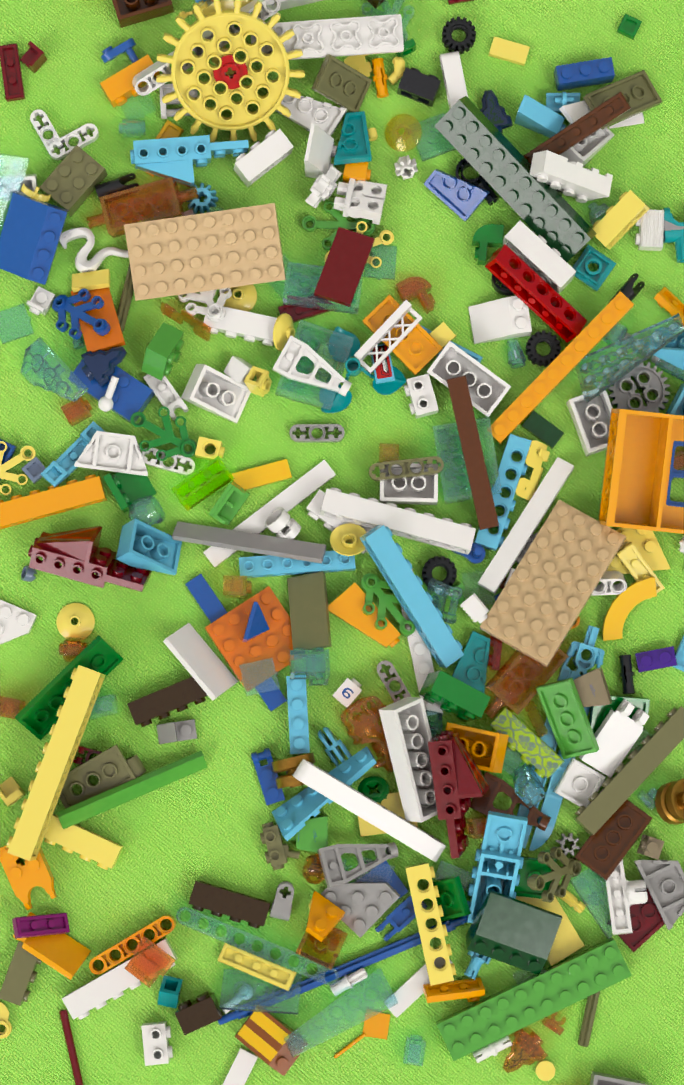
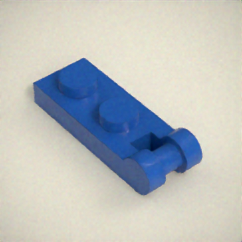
[251,748,285,805]

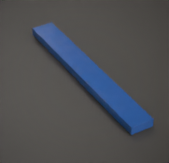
[185,574,287,711]

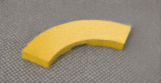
[602,576,657,641]

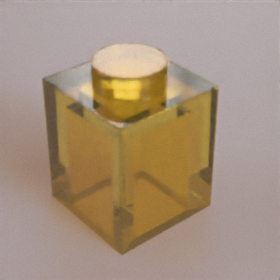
[379,443,399,463]

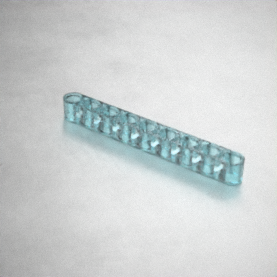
[176,907,340,986]

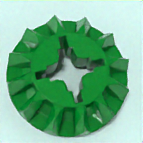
[358,776,389,803]

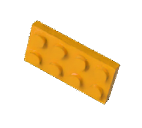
[362,294,443,376]

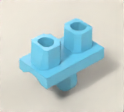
[546,92,580,113]

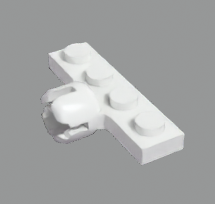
[606,859,648,935]

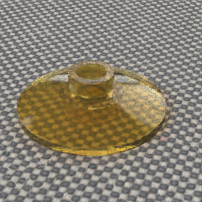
[385,114,422,152]

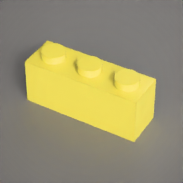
[592,190,650,250]

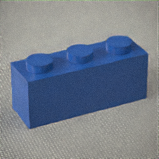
[554,57,615,91]

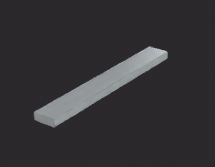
[172,521,326,564]

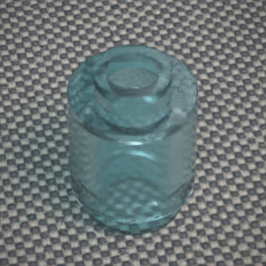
[119,118,145,138]

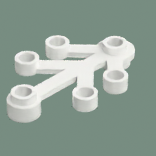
[178,288,232,322]

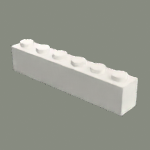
[62,938,178,1020]

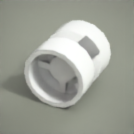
[265,507,301,539]

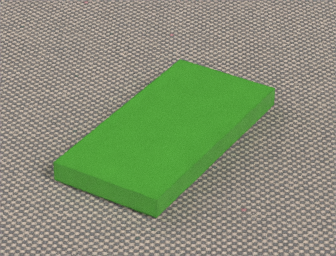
[536,678,599,759]

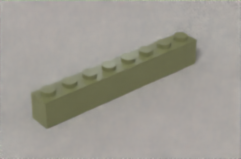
[574,706,684,836]

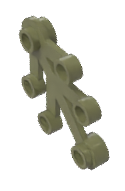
[527,847,581,903]

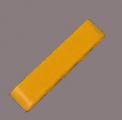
[89,915,176,975]

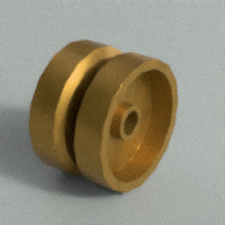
[271,753,315,789]
[655,779,684,825]

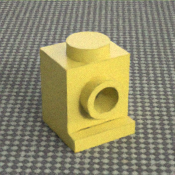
[244,366,272,397]

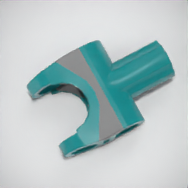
[663,207,684,263]

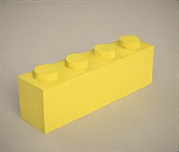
[44,814,123,870]

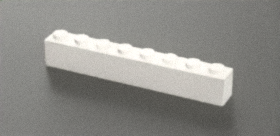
[319,488,476,555]

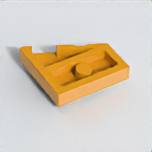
[306,891,345,942]

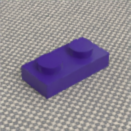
[635,646,678,672]

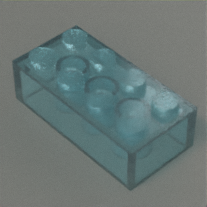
[283,262,364,314]

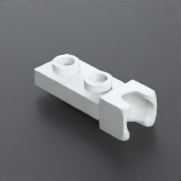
[143,374,189,421]

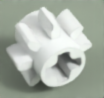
[394,155,418,180]

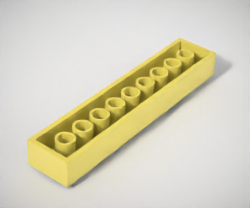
[6,665,106,861]

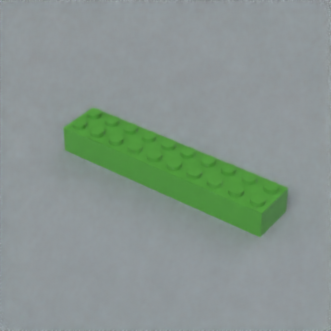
[436,937,632,1061]

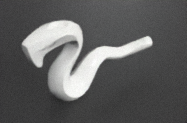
[59,227,129,273]

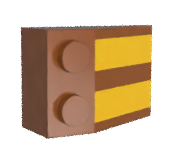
[235,1004,308,1076]

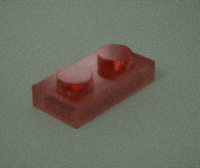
[487,635,502,671]

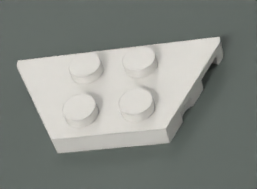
[74,431,148,476]

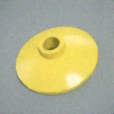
[219,285,257,312]
[273,313,295,351]
[330,523,367,556]
[56,603,95,641]

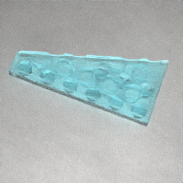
[575,313,684,403]

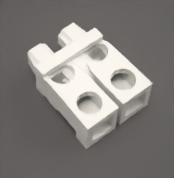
[333,178,387,225]

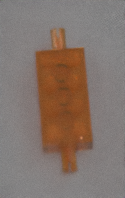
[87,177,199,238]
[484,648,569,719]

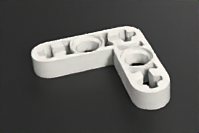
[30,110,99,160]

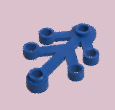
[52,288,110,340]

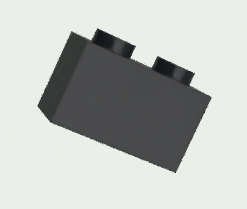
[397,67,441,107]

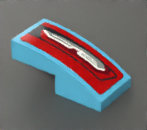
[371,344,395,384]

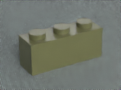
[0,941,42,1006]

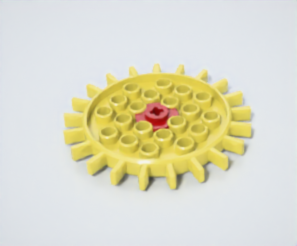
[156,0,305,143]

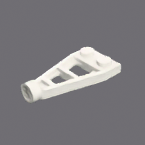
[272,336,352,397]

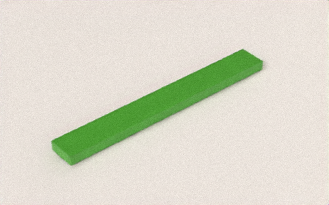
[57,751,207,829]

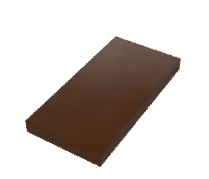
[575,800,652,881]

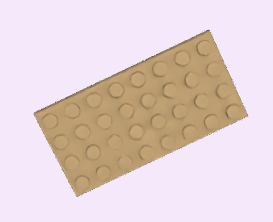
[124,203,286,301]
[480,500,626,667]

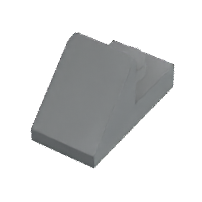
[156,719,198,744]

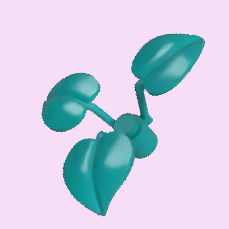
[320,327,406,413]

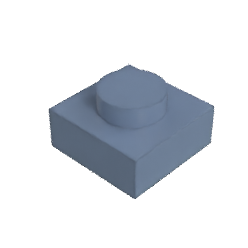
[21,457,46,484]

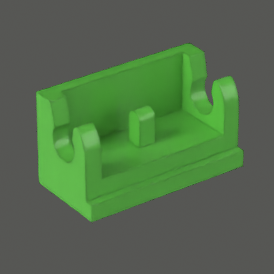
[209,482,250,525]

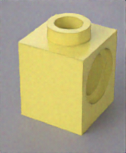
[195,436,225,462]

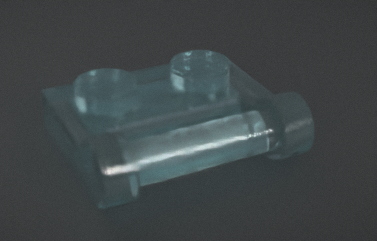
[427,578,463,624]

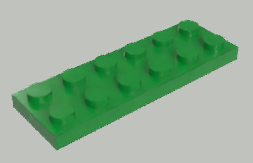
[15,635,123,740]

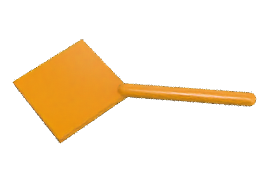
[334,1011,390,1058]

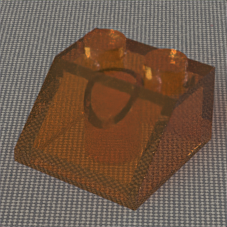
[296,928,348,970]

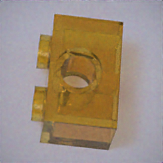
[223,575,252,599]

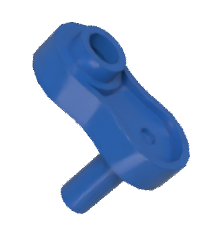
[101,38,139,64]
[451,543,486,564]

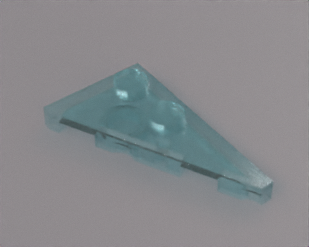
[570,868,612,939]

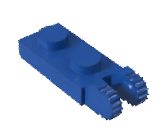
[375,895,427,941]

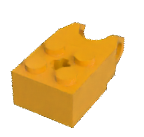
[0,845,57,910]

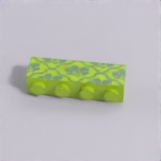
[490,708,565,778]

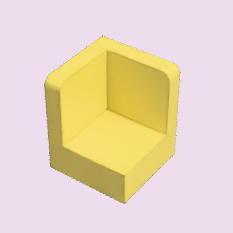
[0,777,26,807]

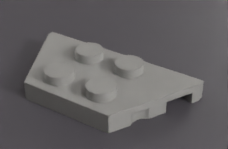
[634,860,684,930]

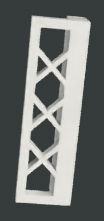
[354,300,423,374]

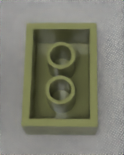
[39,145,108,217]

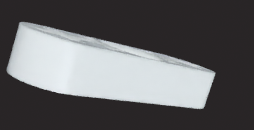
[142,448,196,476]

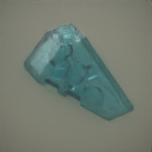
[20,337,89,402]

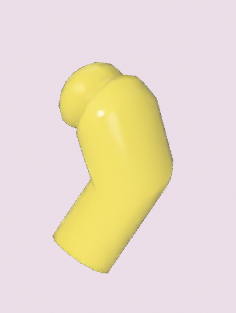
[388,56,405,85]

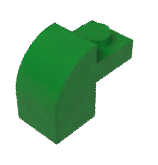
[471,224,504,265]

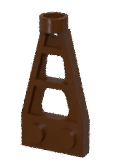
[470,772,551,831]

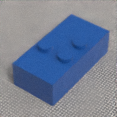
[68,359,155,423]

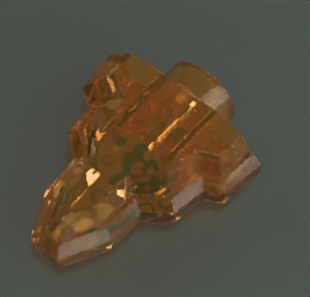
[503,1028,548,1073]

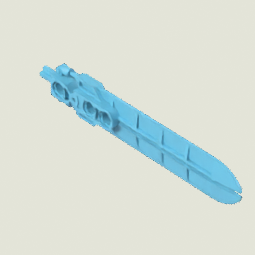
[517,625,605,851]

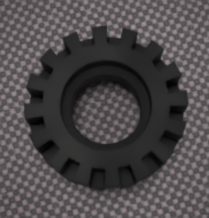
[442,17,476,54]
[526,331,561,367]
[422,556,457,591]

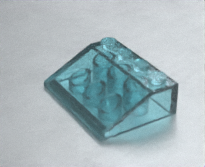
[275,319,354,410]
[432,417,502,504]

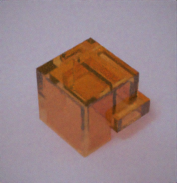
[124,936,176,988]

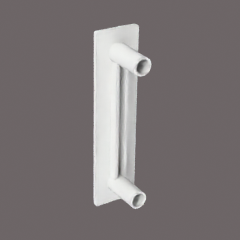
[251,14,404,62]

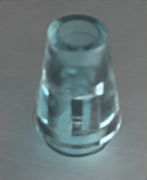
[507,339,526,369]

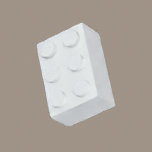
[233,129,294,188]
[566,387,612,457]
[379,463,438,505]

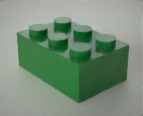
[419,670,491,722]

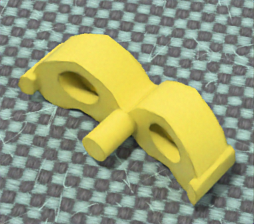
[20,183,51,202]

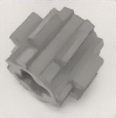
[556,833,580,856]

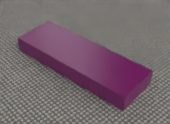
[12,913,70,939]

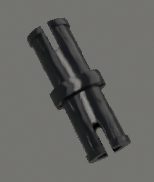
[619,655,635,695]

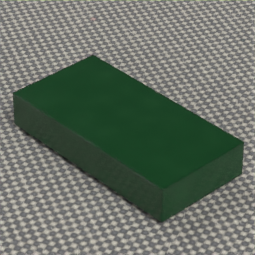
[522,410,564,449]

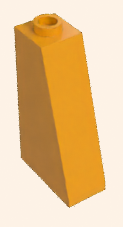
[328,583,401,648]

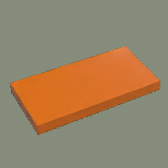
[71,287,126,353]

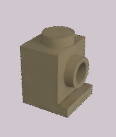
[637,834,665,860]

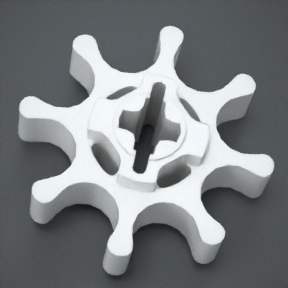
[305,166,342,209]

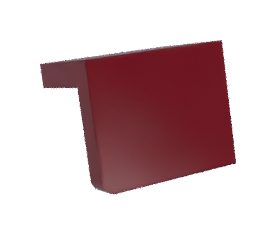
[20,41,47,73]

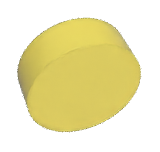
[535,1060,555,1081]

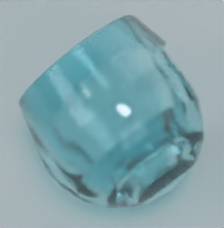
[129,495,166,526]

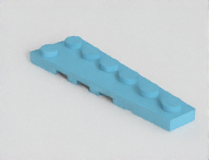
[272,746,377,841]

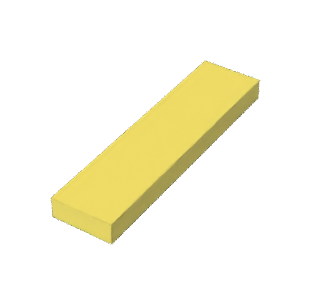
[217,942,297,991]

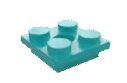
[572,244,617,291]

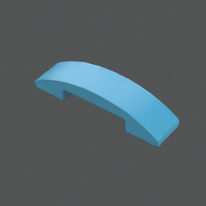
[41,421,105,487]

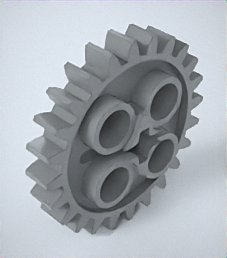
[607,360,670,413]

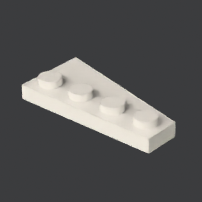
[275,95,347,136]

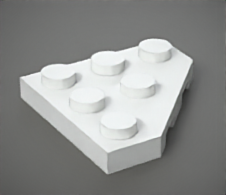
[0,600,37,645]

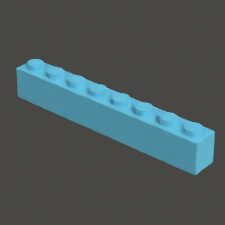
[360,525,464,668]

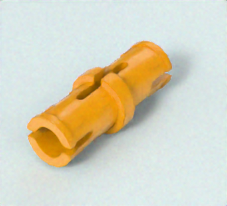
[371,58,389,98]

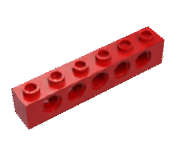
[485,244,587,343]

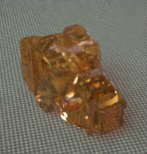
[341,696,394,772]

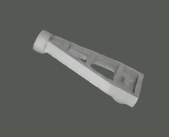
[317,842,398,888]

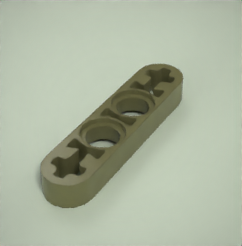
[369,456,444,481]

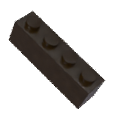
[127,677,208,727]
[189,880,271,928]

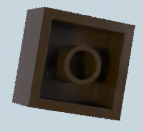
[175,991,223,1035]

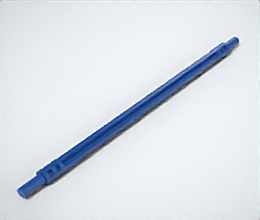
[218,915,468,1025]

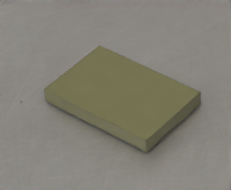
[312,54,372,112]

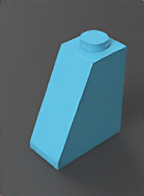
[515,95,566,138]

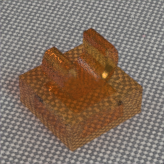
[542,1012,566,1036]

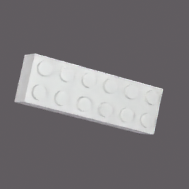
[379,697,437,823]

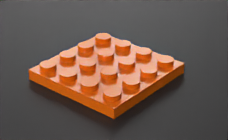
[204,586,310,692]

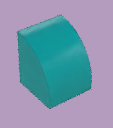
[157,975,183,1009]

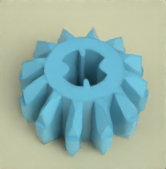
[186,183,218,214]

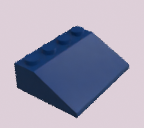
[0,192,68,285]

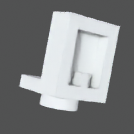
[26,286,56,316]

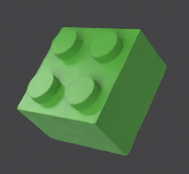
[141,322,184,381]

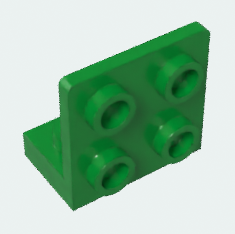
[103,472,157,513]

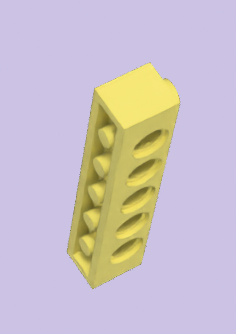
[405,862,456,986]

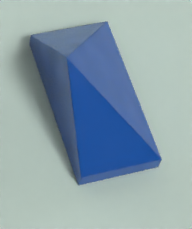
[243,602,269,642]

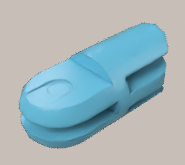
[318,727,352,767]

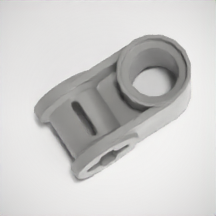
[270,881,294,921]

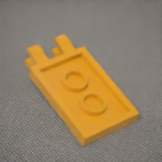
[13,912,91,980]

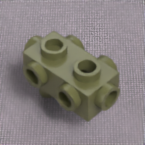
[260,822,300,870]

